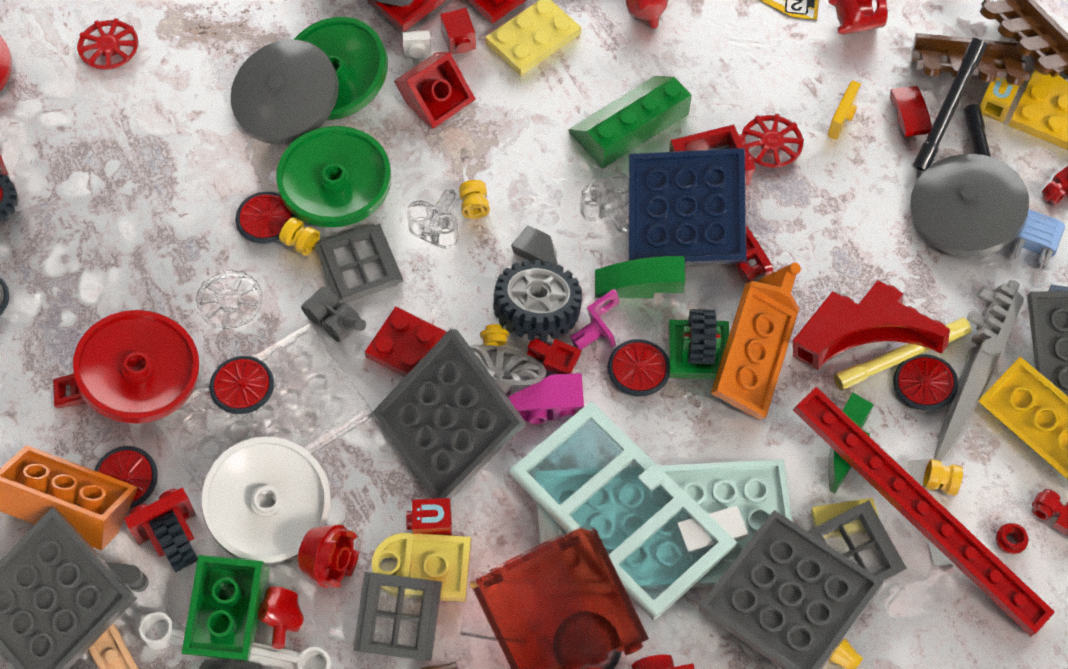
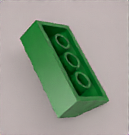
[569,76,692,169]

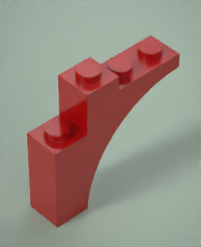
[793,280,950,370]

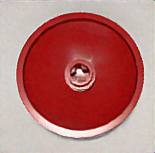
[73,310,199,424]

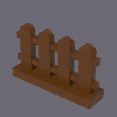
[980,0,1068,77]
[910,33,1030,85]

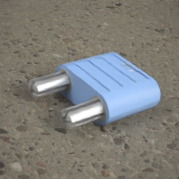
[1009,209,1065,269]

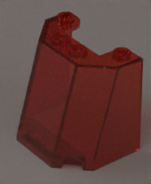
[469,524,649,669]

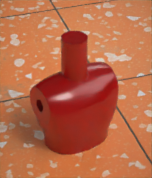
[258,586,304,649]

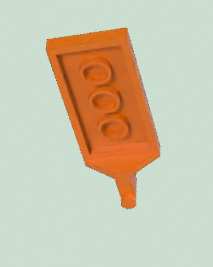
[711,262,801,420]

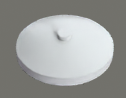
[202,437,331,564]

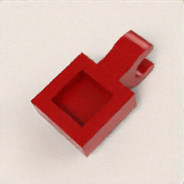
[526,338,582,374]

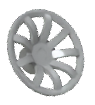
[470,345,546,397]

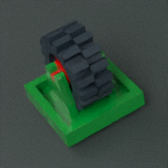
[668,309,729,379]

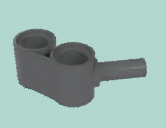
[301,286,366,342]

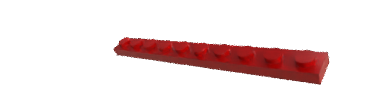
[793,387,1055,637]

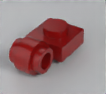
[1032,489,1068,536]

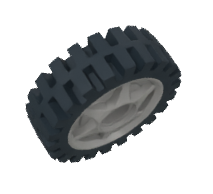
[493,260,582,341]

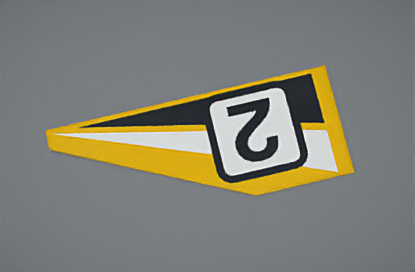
[760,0,819,20]

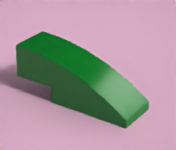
[595,256,685,299]
[828,392,874,494]

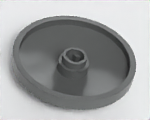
[230,40,339,144]
[910,154,1029,257]

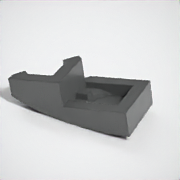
[511,225,558,268]

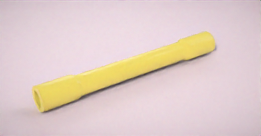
[833,317,972,391]

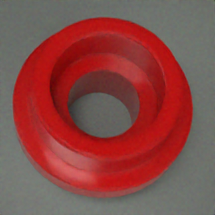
[995,523,1029,555]

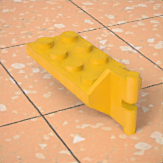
[978,356,1068,480]

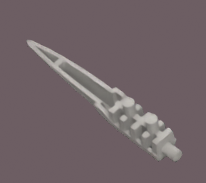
[934,280,1024,461]

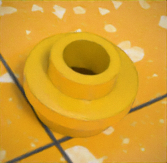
[480,324,510,346]

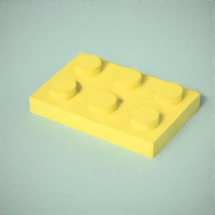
[486,0,581,76]

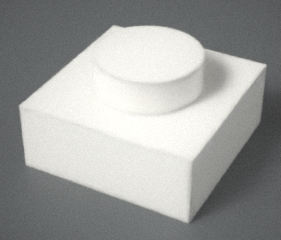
[403,31,431,58]

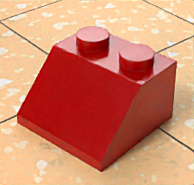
[394,52,476,129]

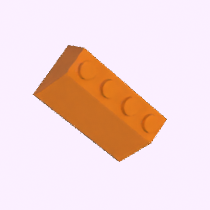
[0,445,137,551]

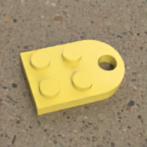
[372,533,471,602]

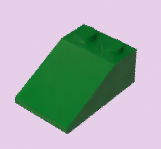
[181,555,270,661]

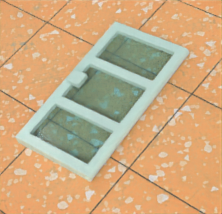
[509,401,737,621]

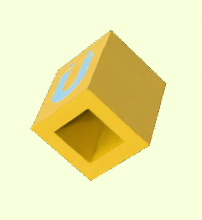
[980,78,1020,123]

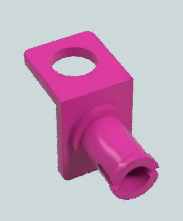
[569,289,620,351]

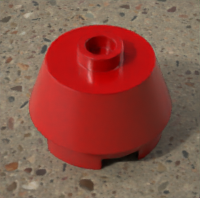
[298,525,359,588]

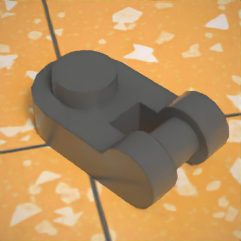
[106,562,149,592]

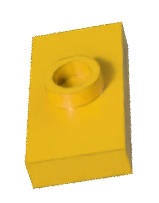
[827,80,861,140]

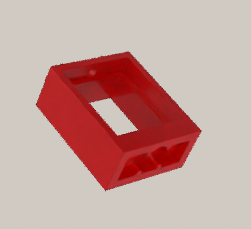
[669,124,755,186]

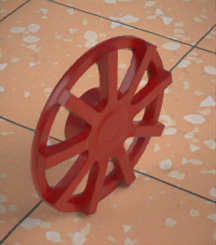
[77,18,139,70]
[742,113,804,168]

